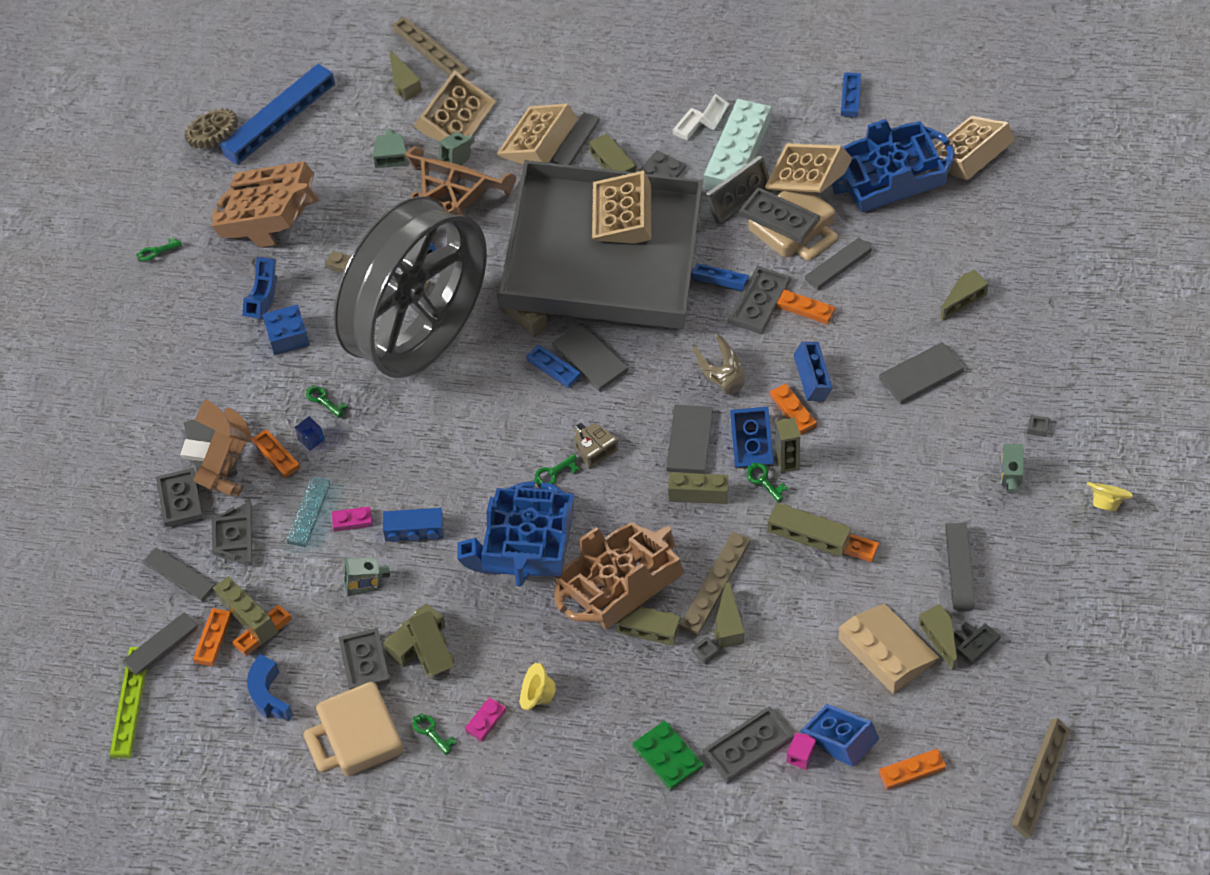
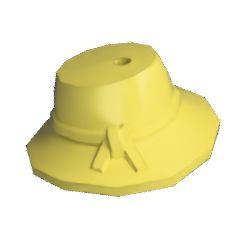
[1087,481,1133,511]
[519,663,555,710]

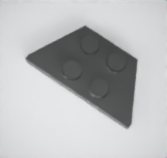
[212,499,253,566]

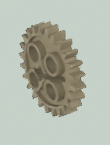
[184,108,239,149]

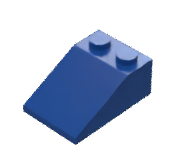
[730,406,774,467]
[800,704,879,767]

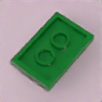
[632,720,703,791]

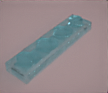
[287,476,331,548]

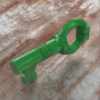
[136,236,182,262]
[306,385,348,418]
[533,454,580,488]
[746,462,789,503]
[412,713,457,755]

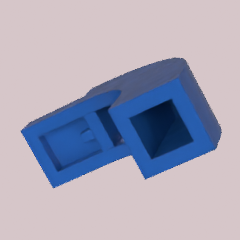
[242,256,277,319]
[457,538,505,575]
[247,654,293,721]

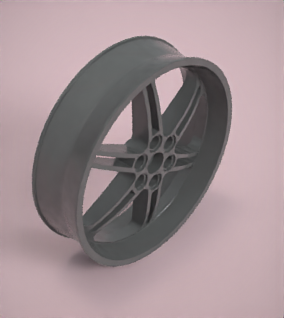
[334,196,487,378]

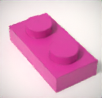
[332,506,373,532]
[465,697,506,741]

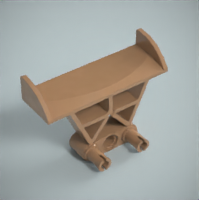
[405,146,517,216]
[194,400,252,498]

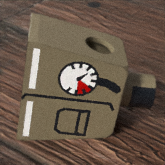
[574,423,618,469]

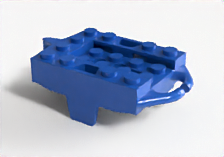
[832,119,955,213]
[481,481,574,587]

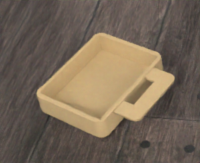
[748,191,839,261]
[304,682,403,776]

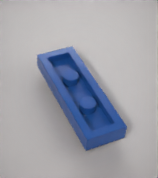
[841,72,861,117]
[691,263,749,291]
[526,344,581,389]

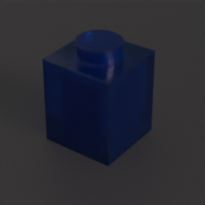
[295,416,325,451]

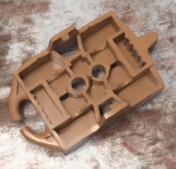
[211,161,319,247]
[554,522,684,630]

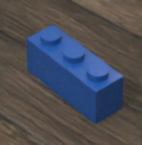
[794,341,833,401]
[383,507,444,542]

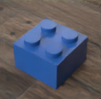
[262,304,310,355]

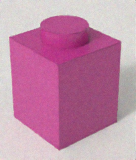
[787,733,816,770]

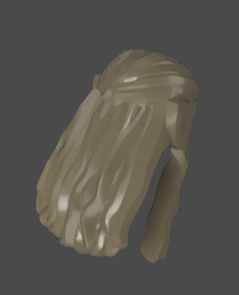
[693,334,745,394]

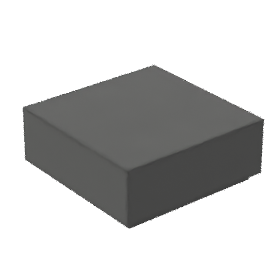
[1027,415,1050,437]
[691,637,720,665]

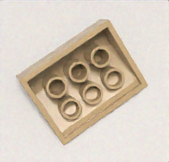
[414,70,496,141]
[497,104,578,165]
[934,116,1015,180]
[765,143,852,193]
[592,171,651,244]
[839,604,939,694]

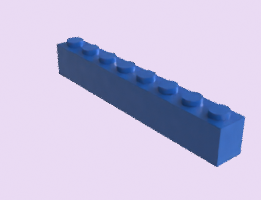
[220,63,335,165]

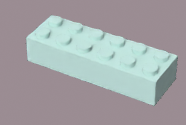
[704,99,771,190]

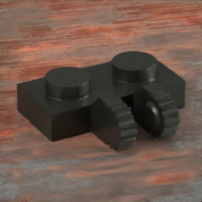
[953,622,1000,665]

